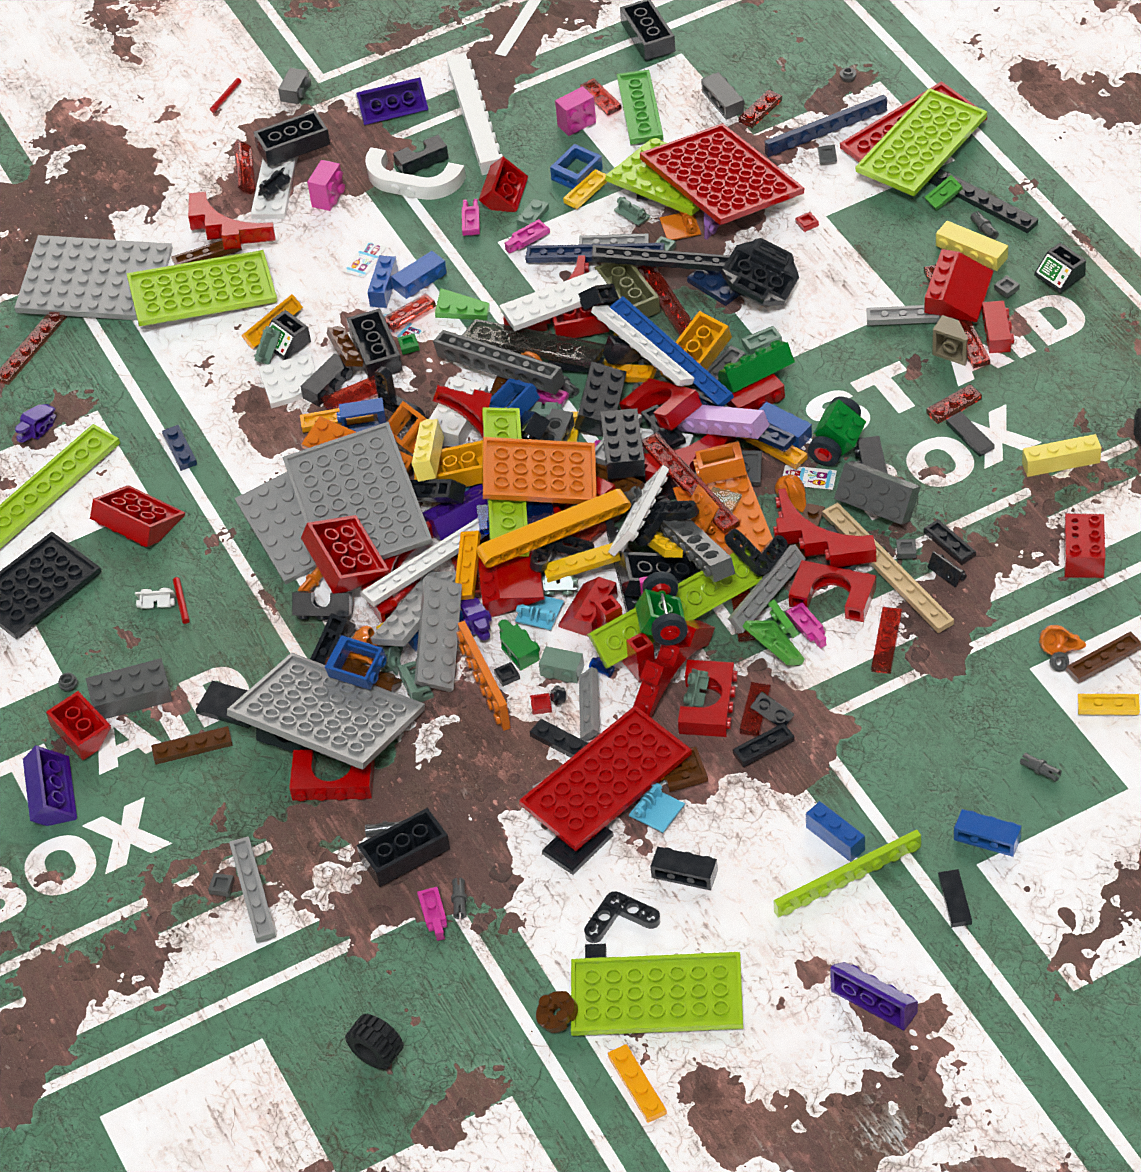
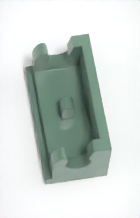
[398,661,434,702]

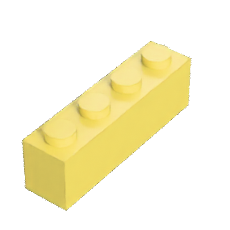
[936,221,1008,271]
[412,419,444,482]
[1022,434,1101,477]

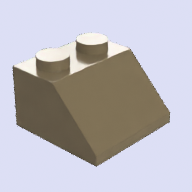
[932,315,968,366]

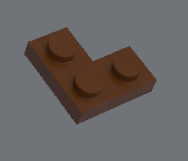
[664,746,708,792]

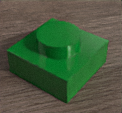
[397,333,420,355]

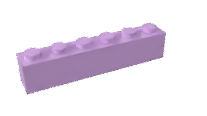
[677,405,770,439]

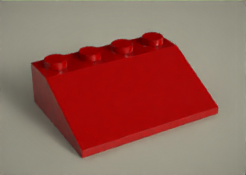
[924,249,994,322]
[90,485,185,547]
[301,515,389,594]
[478,550,545,617]

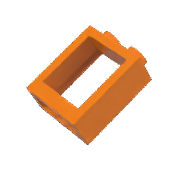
[387,401,427,454]
[693,441,747,485]

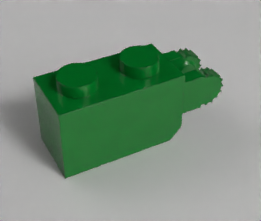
[498,619,540,671]

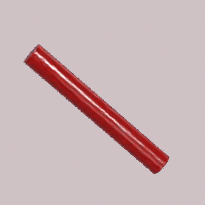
[210,78,242,113]
[173,577,190,624]
[390,578,421,607]

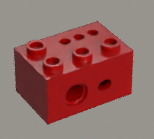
[1064,513,1105,578]

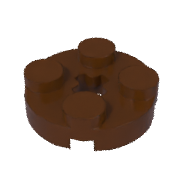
[536,991,578,1033]

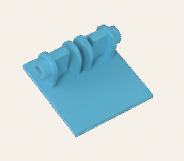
[515,596,564,630]
[629,783,685,833]

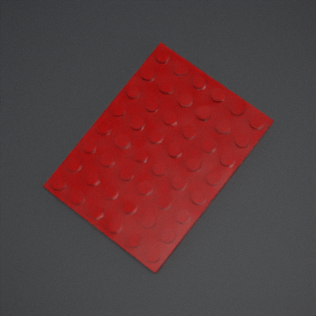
[639,123,805,225]

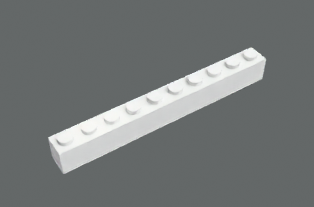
[446,53,502,175]

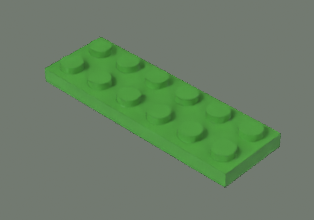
[617,69,664,145]

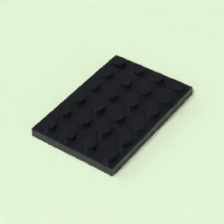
[0,531,102,639]

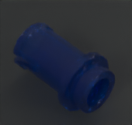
[589,657,615,678]

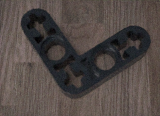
[374,366,425,423]
[635,501,699,546]
[724,529,788,576]
[529,535,595,572]
[584,891,661,943]

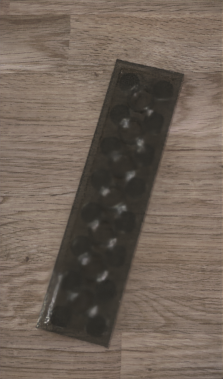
[462,319,606,368]

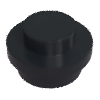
[550,685,566,705]

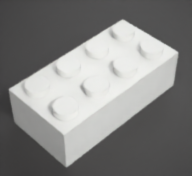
[429,377,488,446]

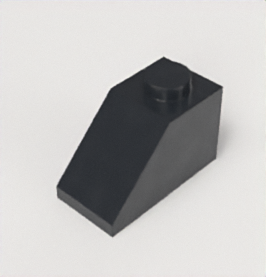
[578,283,619,310]

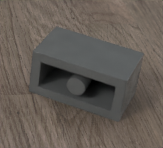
[278,68,311,104]

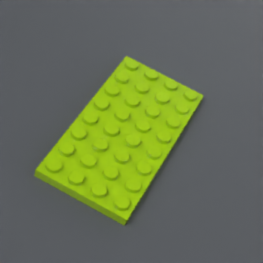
[855,88,987,196]
[126,250,277,326]
[571,952,743,1036]

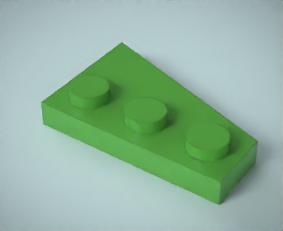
[435,288,490,320]
[742,620,805,665]

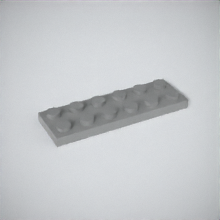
[371,571,456,647]
[414,576,462,692]

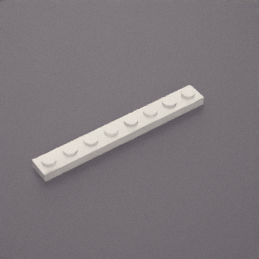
[591,305,694,387]
[361,517,489,607]

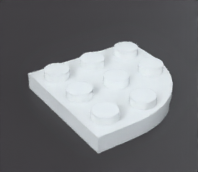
[258,353,315,408]

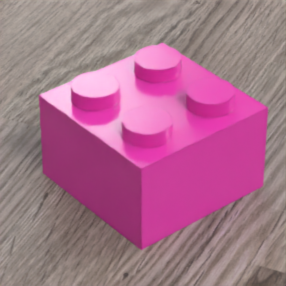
[555,86,596,136]
[307,160,345,211]

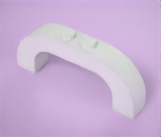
[366,147,466,200]

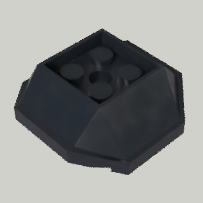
[721,238,799,308]

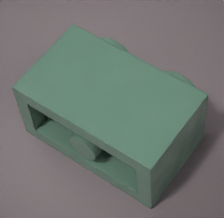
[539,646,584,684]

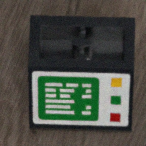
[1034,243,1086,293]
[268,310,311,360]

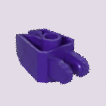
[15,404,57,443]
[460,597,492,641]

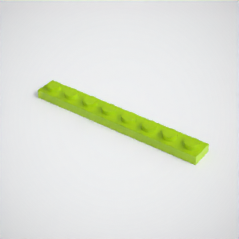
[773,829,921,918]

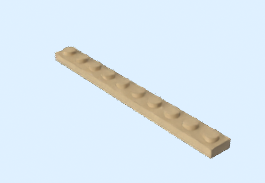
[822,502,954,633]

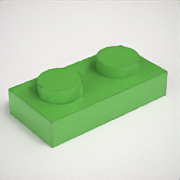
[925,175,963,211]
[768,599,799,638]

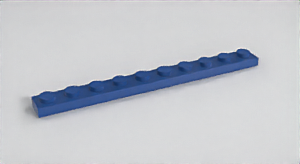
[610,296,734,407]

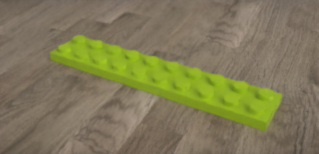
[482,407,529,556]
[0,424,120,549]
[587,549,764,669]

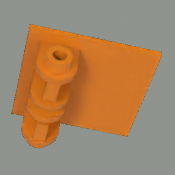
[659,211,701,240]
[689,484,719,534]

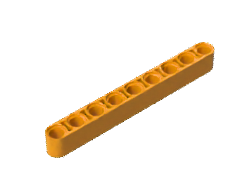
[476,489,631,568]

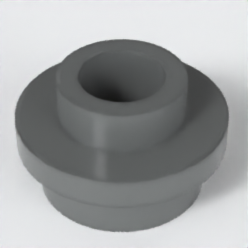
[840,67,856,82]
[1049,652,1069,672]
[58,673,78,691]

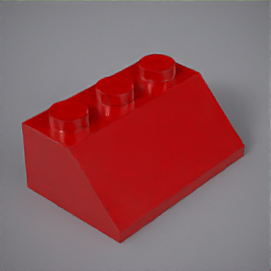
[479,156,528,212]
[551,307,609,341]
[558,577,618,637]
[46,691,111,761]

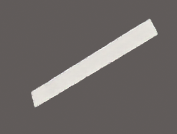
[495,0,541,56]

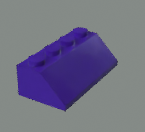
[355,77,429,125]
[422,483,488,540]
[23,745,77,826]
[830,962,918,1031]

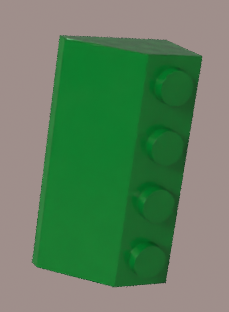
[718,340,795,393]

